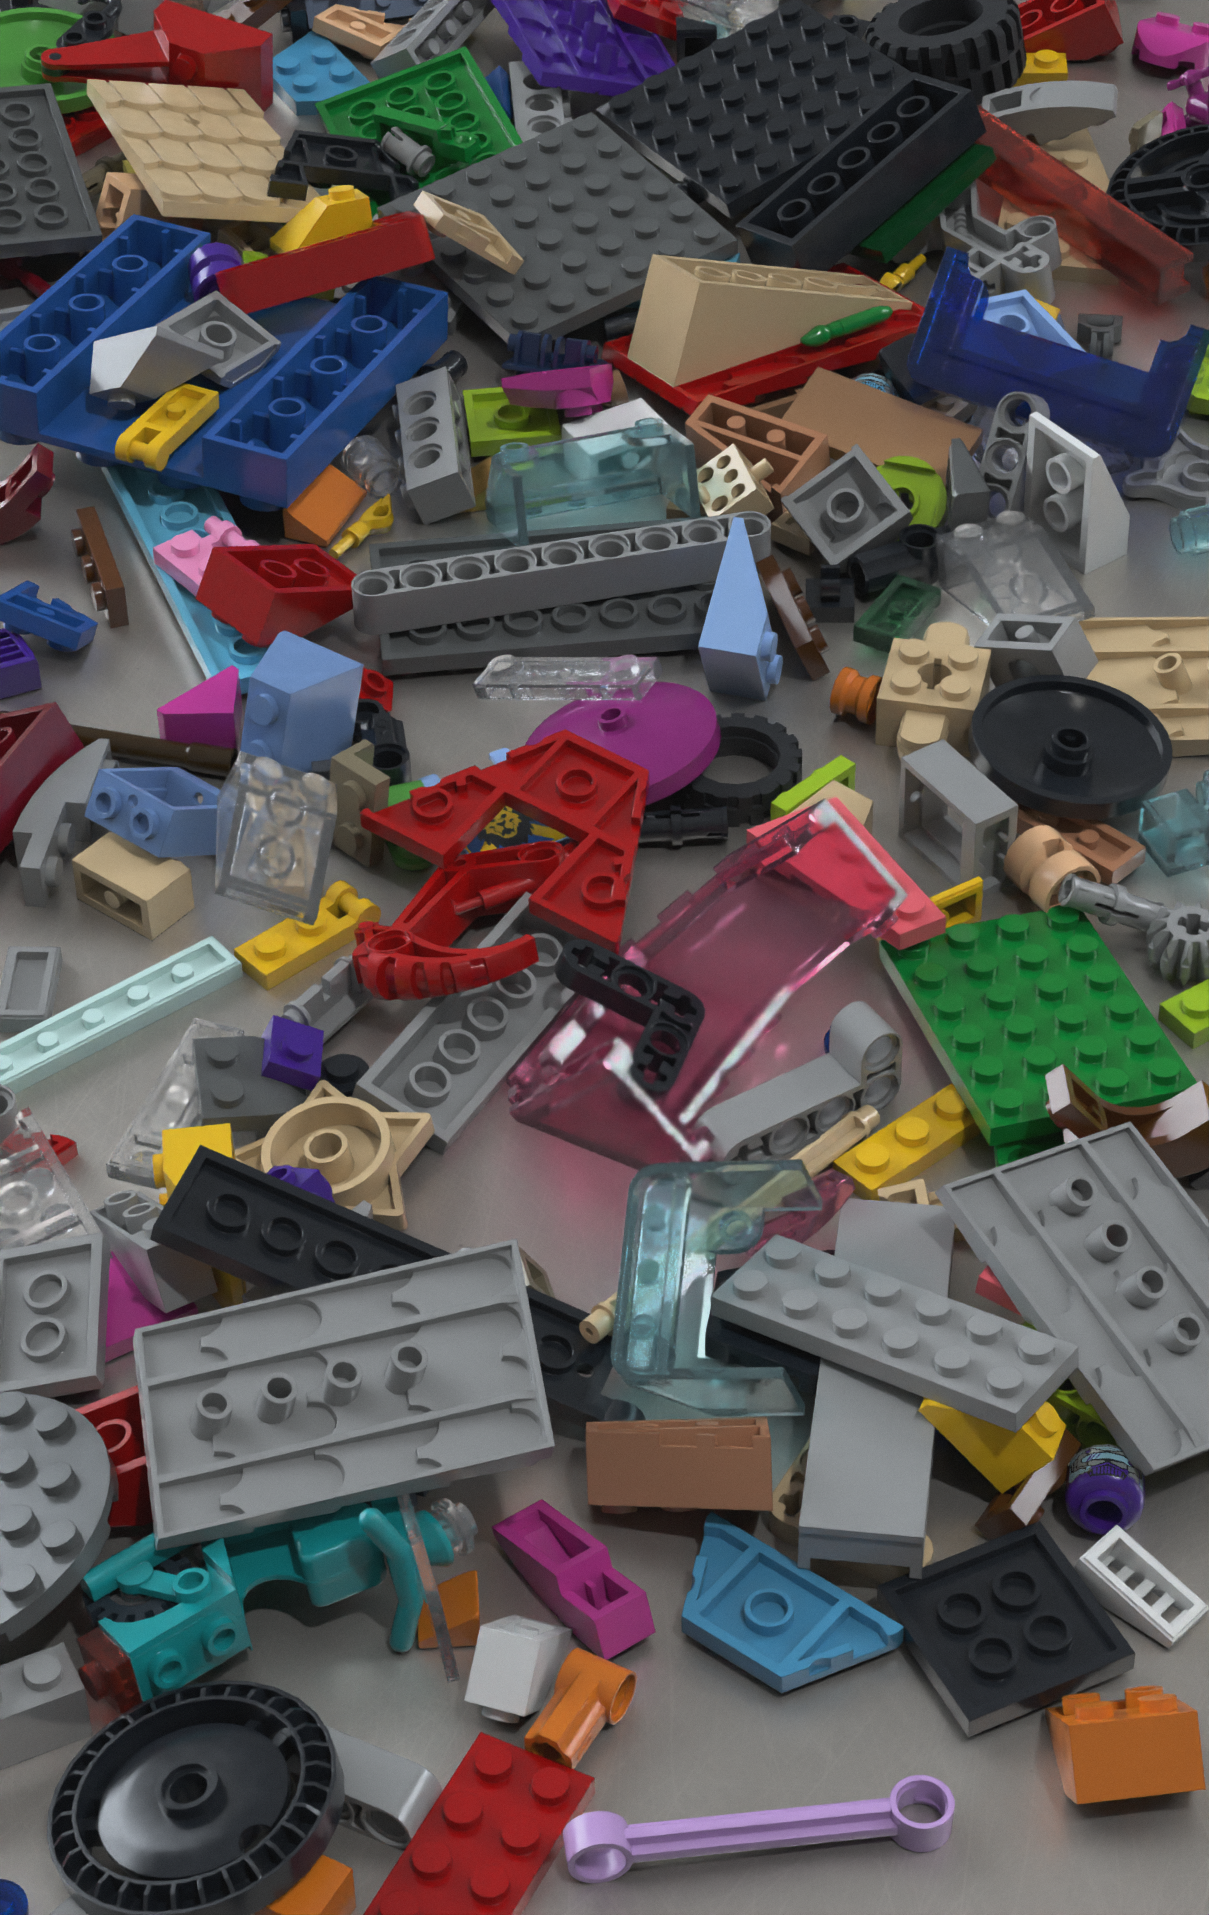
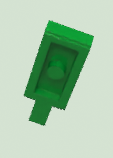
[372,105,481,167]

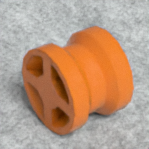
[830,666,883,725]

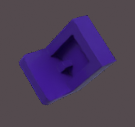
[261,1015,324,1091]

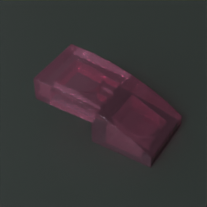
[739,1169,855,1257]

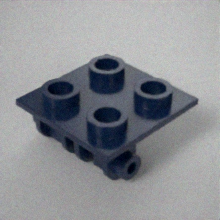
[502,330,610,375]

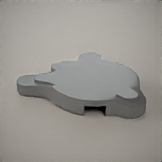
[1122,427,1209,513]

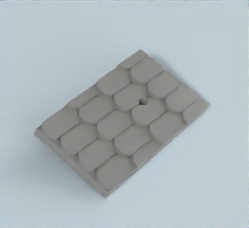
[935,1122,1209,1476]
[133,1238,555,1551]

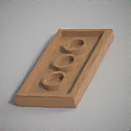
[782,367,983,487]

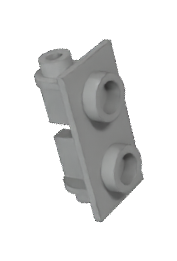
[281,955,374,1043]

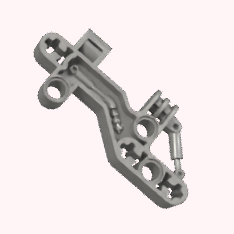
[891,180,1062,304]

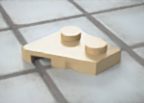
[413,190,524,275]

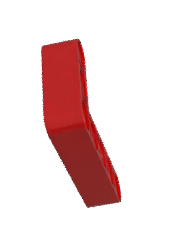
[215,211,435,314]

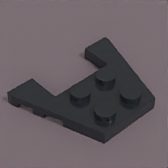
[267,130,419,201]

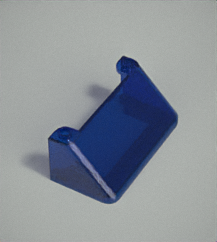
[907,246,1209,461]

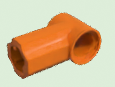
[524,1647,637,1769]

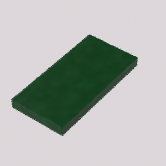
[850,143,997,264]

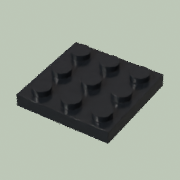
[877,1521,1135,1737]

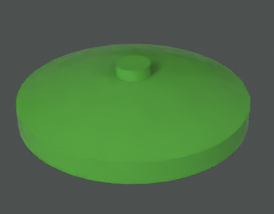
[0,7,115,114]

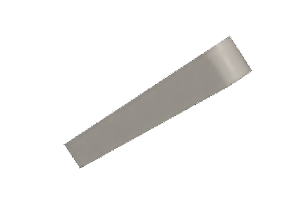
[351,511,771,635]

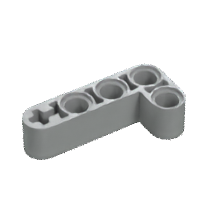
[692,1001,902,1178]

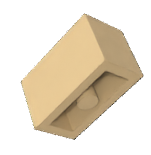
[72,831,195,941]

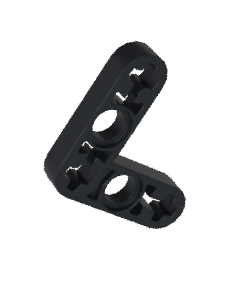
[554,939,706,1109]

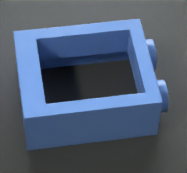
[84,767,252,858]

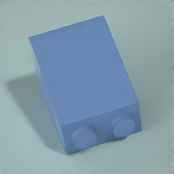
[238,631,364,786]

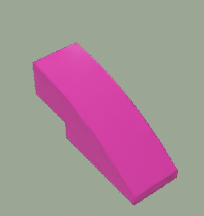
[492,1499,656,1660]

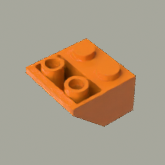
[1045,1685,1206,1805]

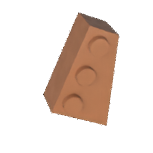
[685,394,830,523]
[585,1416,773,1514]

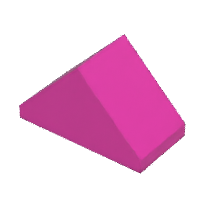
[157,665,242,749]

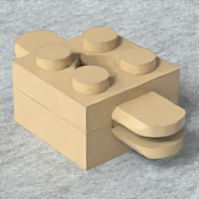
[875,622,991,760]

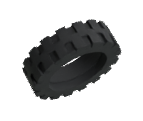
[672,713,802,827]

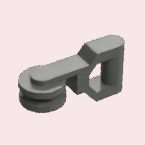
[1077,313,1123,369]

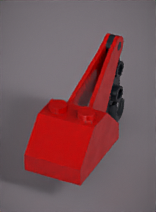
[41,0,273,112]

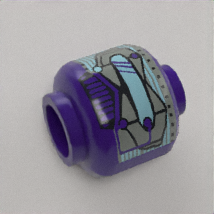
[1065,1444,1145,1535]

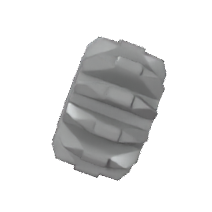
[1146,901,1209,987]

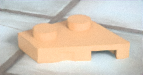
[312,4,412,60]

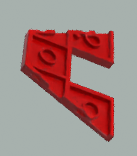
[360,729,650,955]

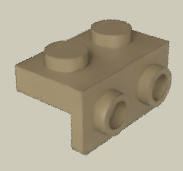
[325,739,390,868]

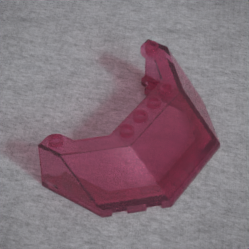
[506,798,908,1180]

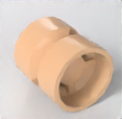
[1003,825,1101,913]

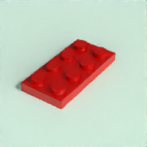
[363,1732,595,1915]

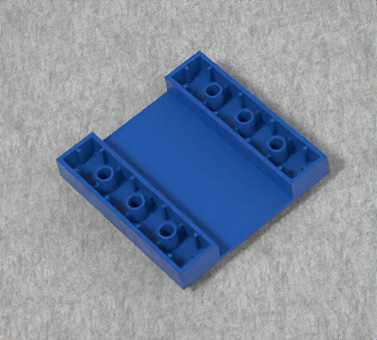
[0,214,448,512]

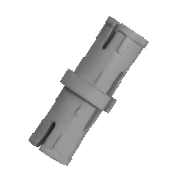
[1058,873,1166,932]

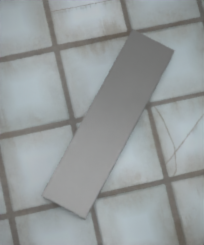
[798,1198,955,1579]

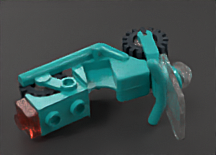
[77,1490,478,1715]

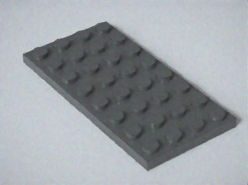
[369,516,716,675]

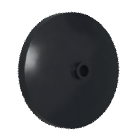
[968,675,1173,820]

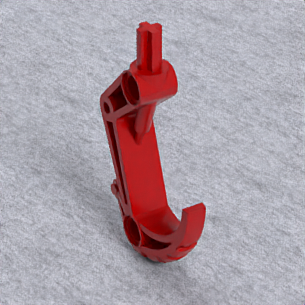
[352,840,580,1001]

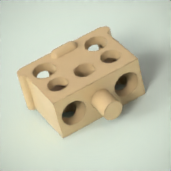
[688,443,774,517]

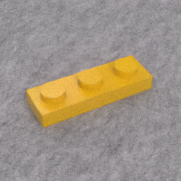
[832,1083,981,1201]

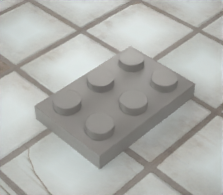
[0,1232,110,1398]

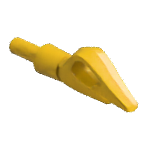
[879,254,926,293]
[329,493,394,559]

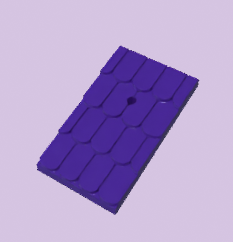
[490,0,675,96]

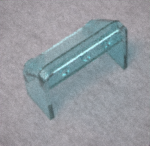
[485,418,701,547]
[611,1159,823,1416]

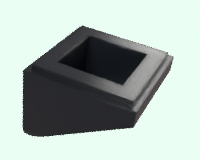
[676,17,717,63]

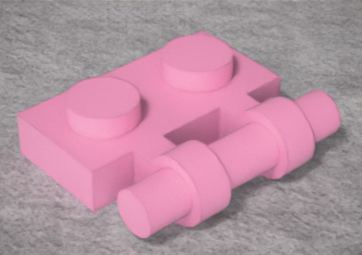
[153,516,260,596]

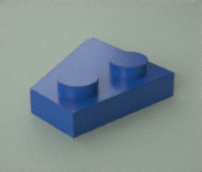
[0,580,98,652]

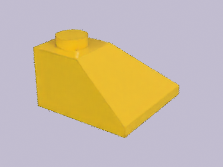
[269,185,373,254]
[918,1397,1066,1494]

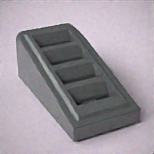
[946,438,991,534]

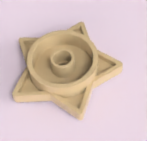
[234,1080,435,1231]

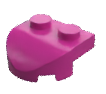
[1131,12,1209,70]

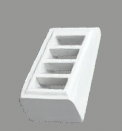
[1074,1525,1209,1649]

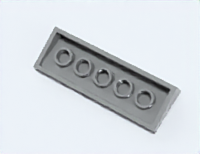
[352,891,585,1155]

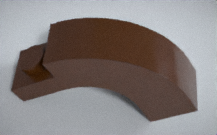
[1045,1064,1209,1178]

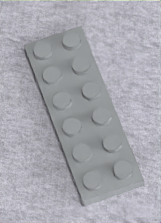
[710,1234,1079,1433]

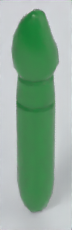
[800,306,893,348]

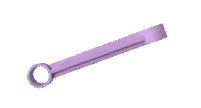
[563,1775,955,1883]

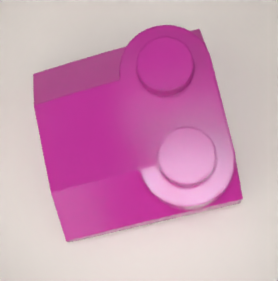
[501,363,614,417]

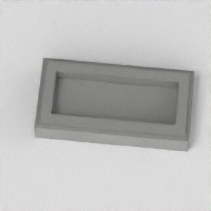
[0,946,63,1032]

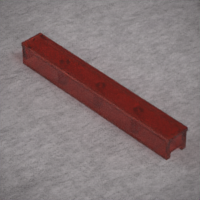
[974,106,1194,306]

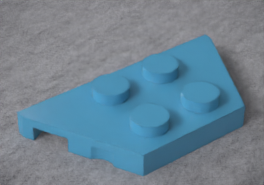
[273,31,370,116]
[681,1512,904,1693]

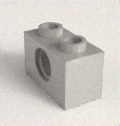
[974,613,1098,687]

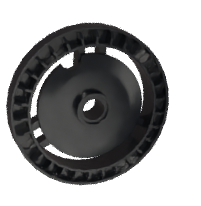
[1106,124,1209,263]
[47,1680,345,1915]

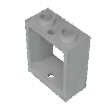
[898,739,1018,898]

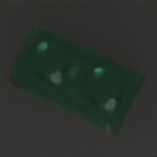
[853,574,941,653]

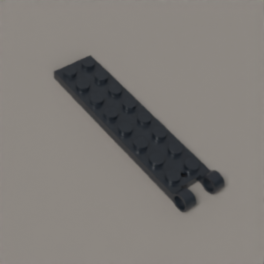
[150,1145,674,1429]

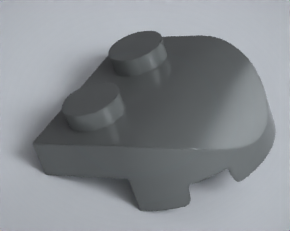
[192,1036,307,1141]

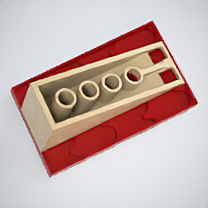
[601,254,941,416]

